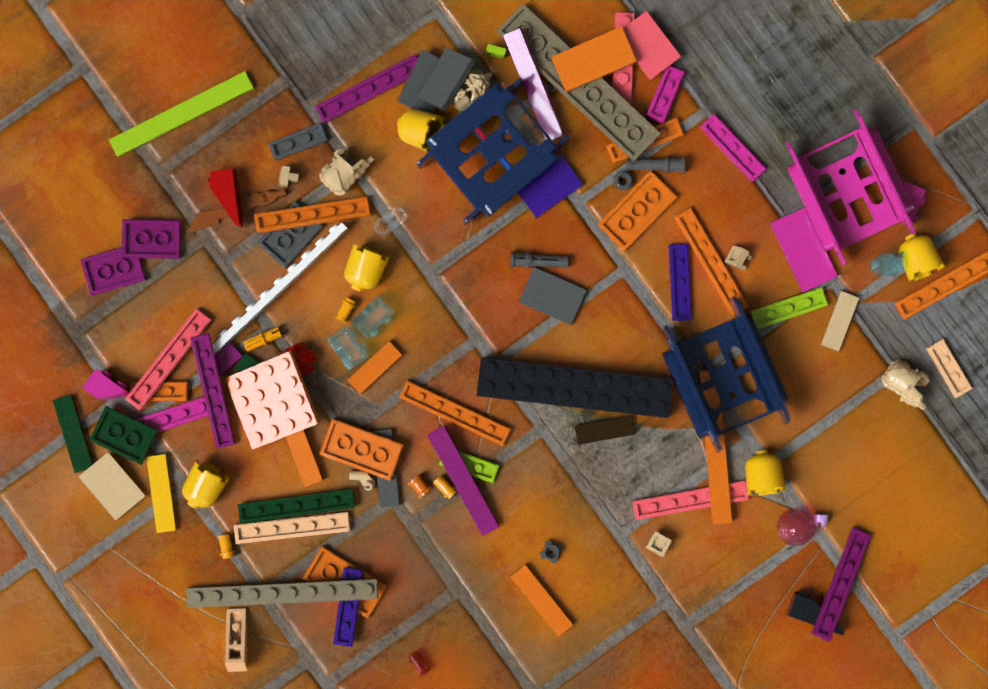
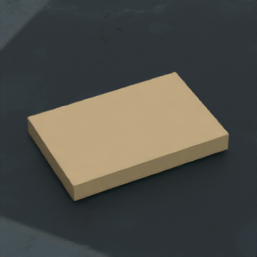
[78,452,146,520]

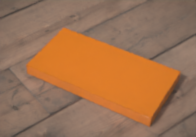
[551,26,637,93]
[597,170,678,252]
[319,418,404,481]
[302,546,388,619]

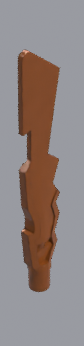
[189,188,287,233]

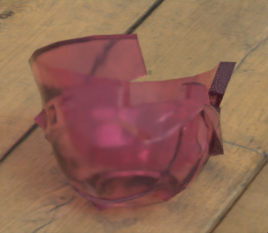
[777,508,816,546]

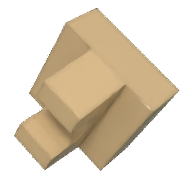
[278,166,299,187]
[725,245,751,270]
[645,531,672,557]

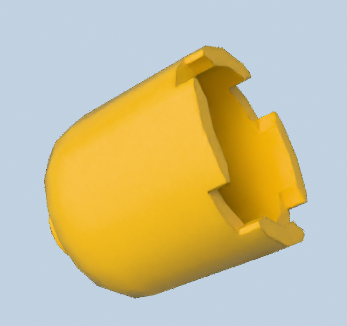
[397,108,445,152]
[898,233,945,282]
[344,243,390,292]
[745,450,786,496]
[182,460,230,509]

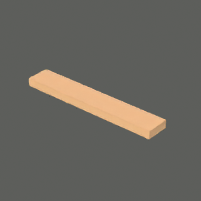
[234,512,351,544]

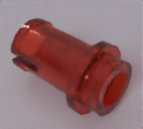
[408,651,430,677]

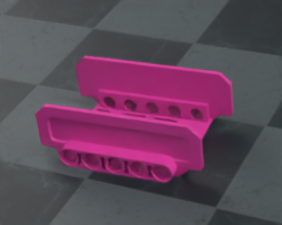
[786,109,915,266]

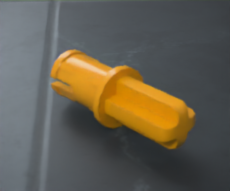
[243,326,282,351]

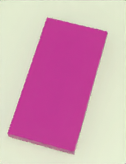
[770,208,838,293]

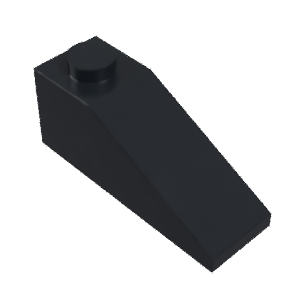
[786,591,845,636]

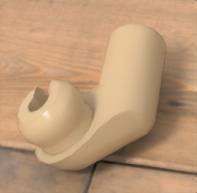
[349,471,375,491]

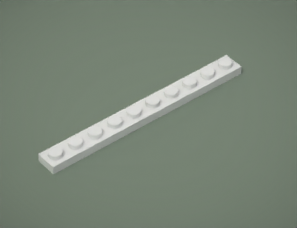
[212,223,348,355]

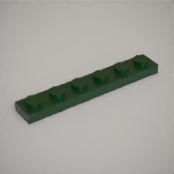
[238,489,355,523]

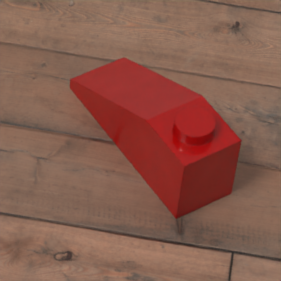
[208,168,244,228]

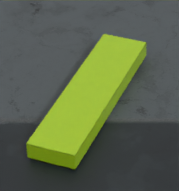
[749,287,828,329]

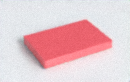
[623,11,681,80]

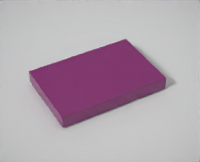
[122,219,180,259]
[80,247,147,296]

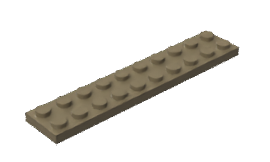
[497,4,661,162]

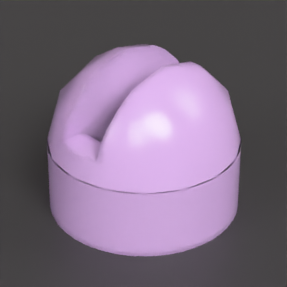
[813,513,828,527]

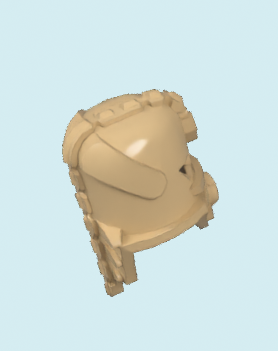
[451,69,492,110]
[319,148,374,195]
[882,360,930,410]

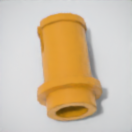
[335,297,356,323]
[433,475,457,499]
[218,534,235,559]

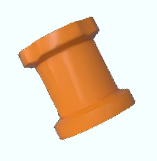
[407,474,432,499]

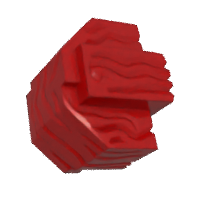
[281,342,316,376]

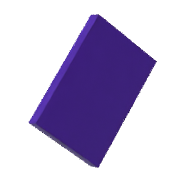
[518,154,583,218]

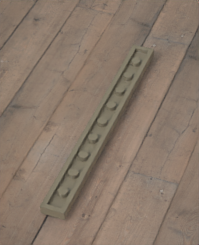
[186,579,379,608]

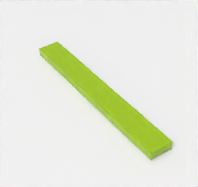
[109,71,254,157]

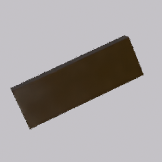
[574,416,635,445]

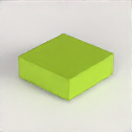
[486,44,506,59]

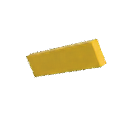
[146,454,177,533]

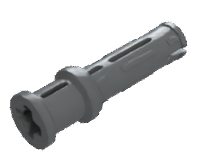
[627,156,685,174]
[510,251,568,269]

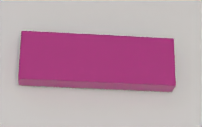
[646,66,685,124]

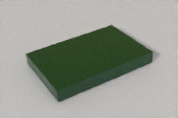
[89,406,159,465]

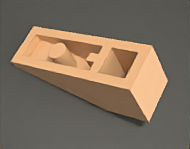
[225,608,248,672]

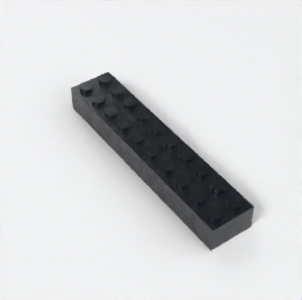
[477,358,673,418]

